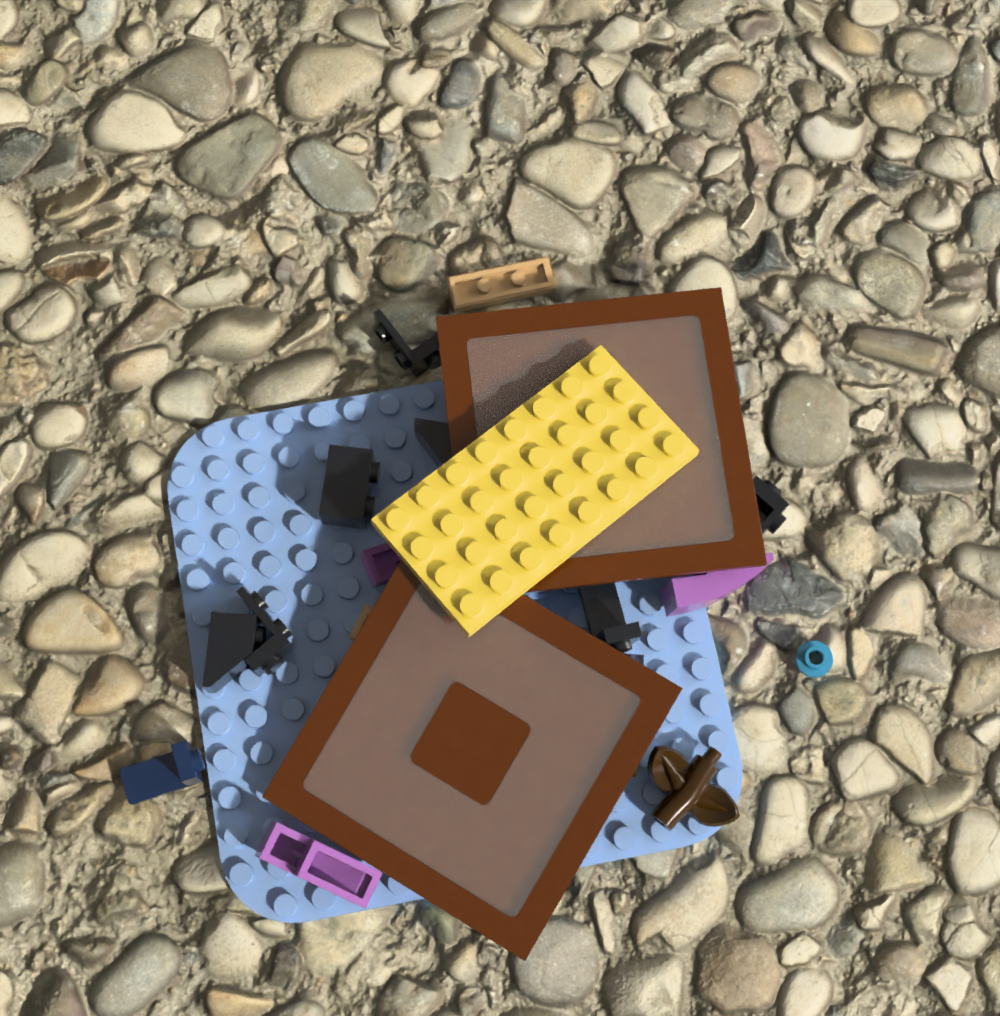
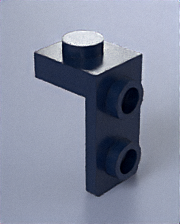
[120,740,205,805]

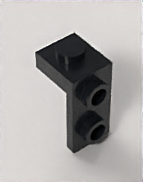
[373,309,441,377]
[753,475,789,535]
[577,583,642,653]
[236,587,293,677]

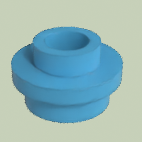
[795,640,833,678]

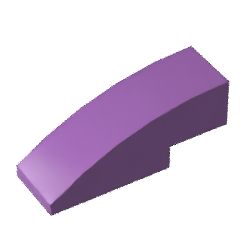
[661,552,774,617]
[254,820,382,909]

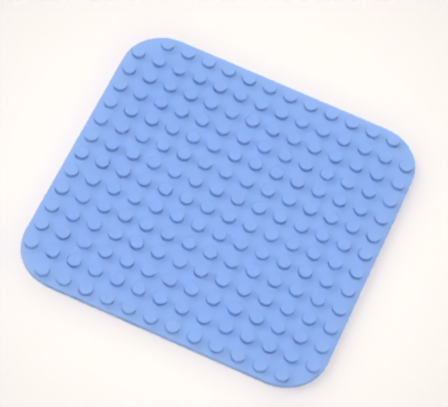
[167,380,743,923]

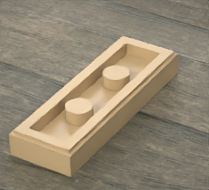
[447,256,556,313]

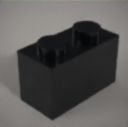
[319,444,381,529]

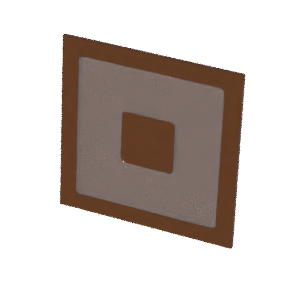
[436,287,767,593]
[262,559,683,961]

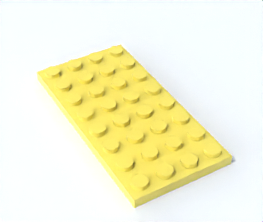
[371,345,699,638]

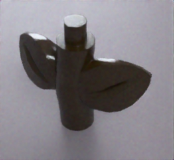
[647,745,740,831]

